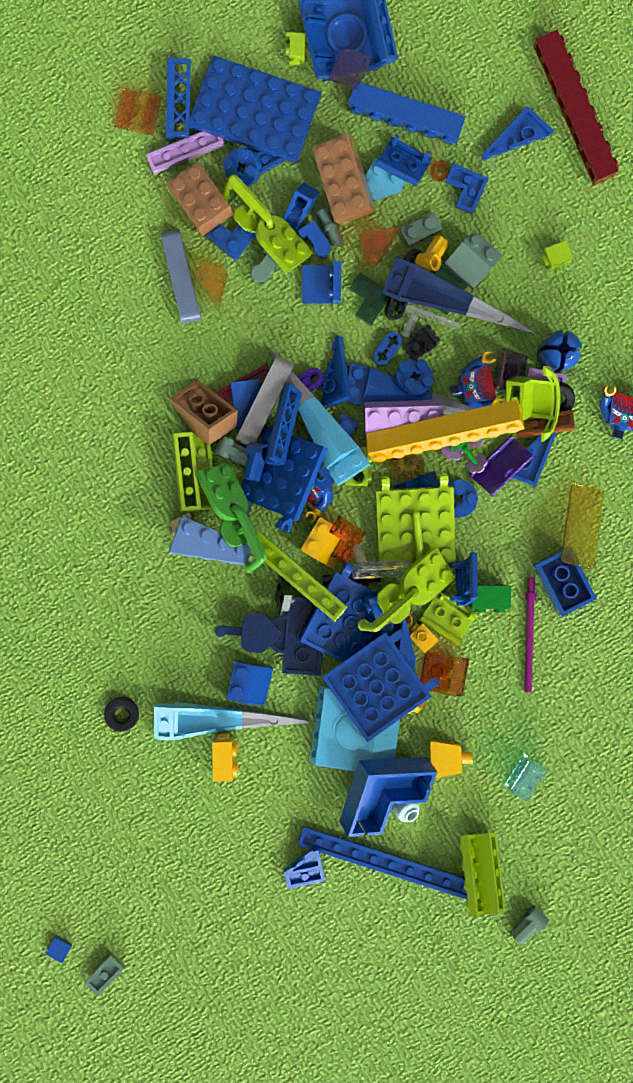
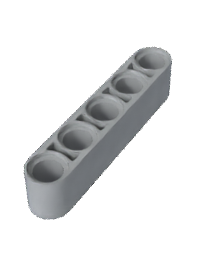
[236,356,294,445]

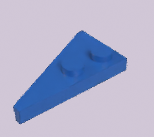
[481,106,554,160]
[321,335,351,409]
[506,433,556,487]

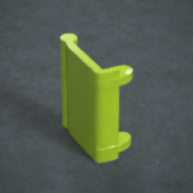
[419,592,478,646]

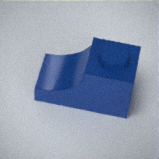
[283,182,320,232]

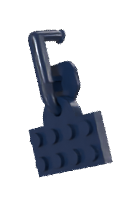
[213,597,322,676]

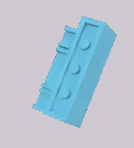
[310,686,400,772]

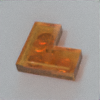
[329,516,366,563]

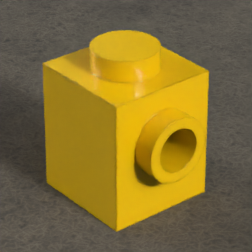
[409,622,439,653]

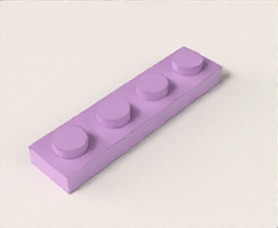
[146,131,225,174]

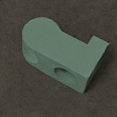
[251,249,279,285]

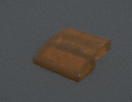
[114,87,162,135]

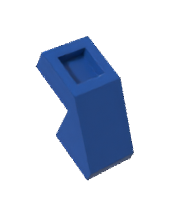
[393,471,439,489]

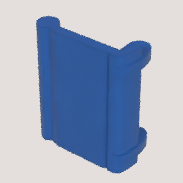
[376,134,432,187]
[450,552,478,606]

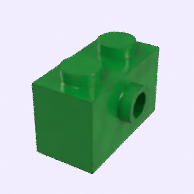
[469,584,511,613]

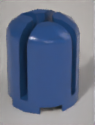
[537,330,582,373]

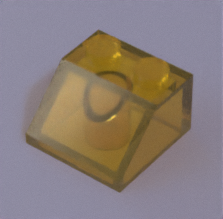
[196,260,228,310]

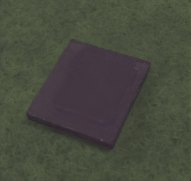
[328,49,371,89]

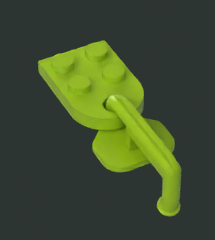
[220,174,314,274]
[358,547,455,632]

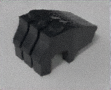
[403,324,441,360]

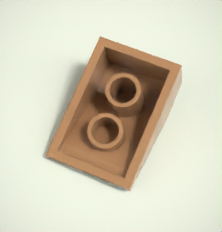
[169,380,237,445]

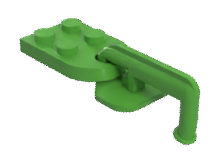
[195,464,267,573]

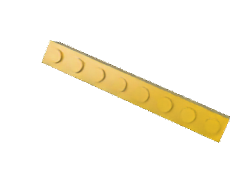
[366,399,525,462]

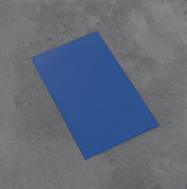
[231,379,260,430]

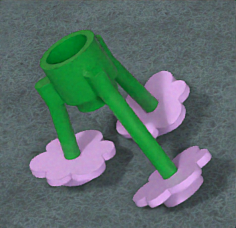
[441,438,488,474]

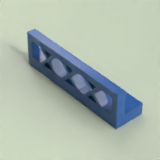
[166,58,191,141]
[265,383,302,465]

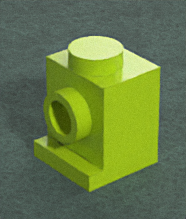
[286,32,306,65]

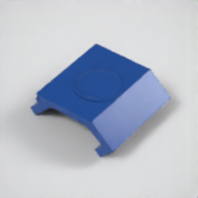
[299,0,398,82]

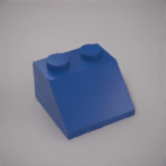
[226,659,273,706]

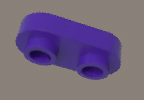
[297,368,323,392]

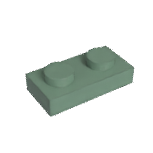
[400,212,443,248]
[84,953,125,996]

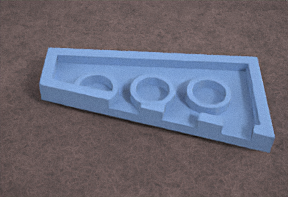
[168,516,251,565]

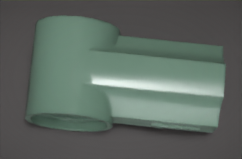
[214,436,248,466]
[510,905,549,945]

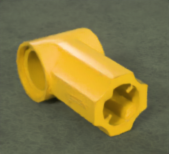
[415,235,449,271]

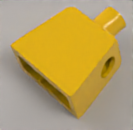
[429,739,473,778]

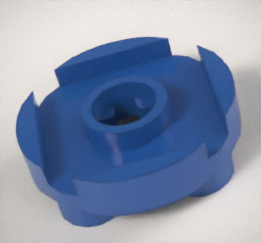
[223,147,261,187]
[395,359,434,397]
[448,479,478,518]

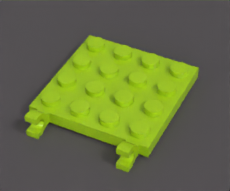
[376,473,456,566]

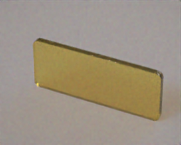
[561,483,604,570]

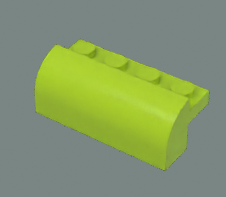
[172,432,213,512]
[459,833,505,916]

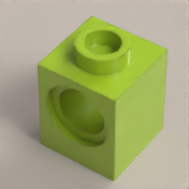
[541,240,573,270]

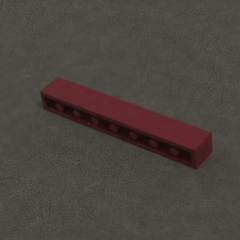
[533,29,619,185]

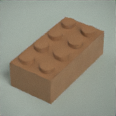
[312,133,376,225]

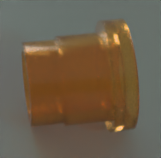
[430,160,449,182]

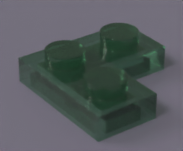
[350,272,389,326]

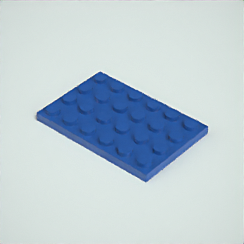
[189,55,322,164]

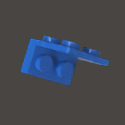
[302,261,341,304]

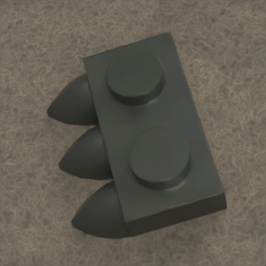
[275,575,294,617]

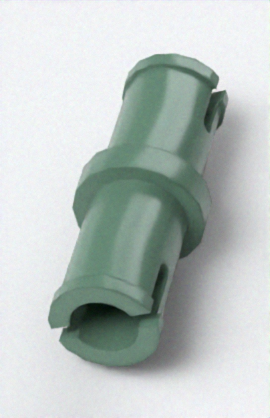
[317,208,344,248]

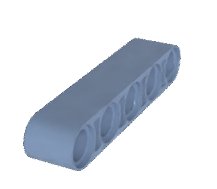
[161,229,201,324]

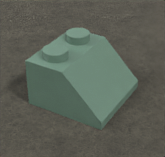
[444,230,503,290]

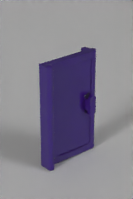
[469,435,534,497]

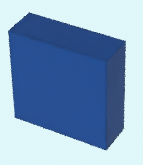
[46,936,72,963]

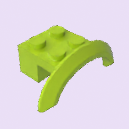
[506,366,560,442]

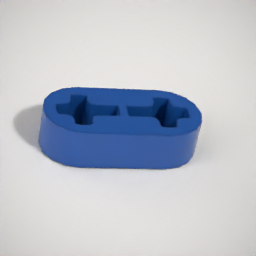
[373,332,402,366]

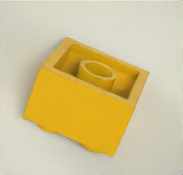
[300,517,352,569]

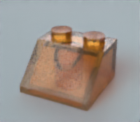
[358,226,399,266]
[420,651,469,697]

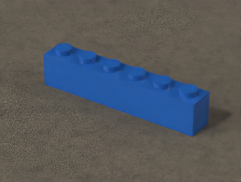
[348,81,466,144]

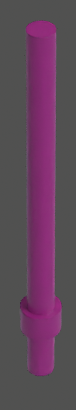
[524,577,537,692]

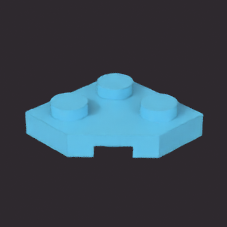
[366,158,406,202]

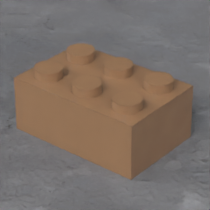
[166,161,233,236]

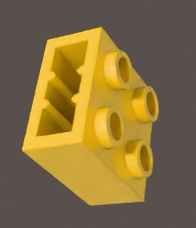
[212,733,238,782]

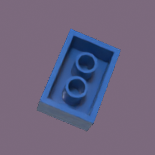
[532,547,597,617]

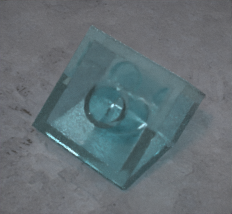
[504,753,547,801]

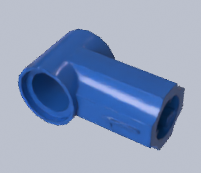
[243,442,268,482]

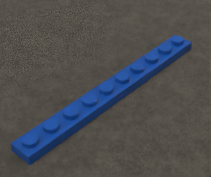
[298,826,468,900]

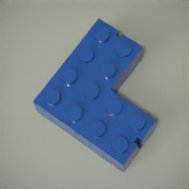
[339,757,437,837]

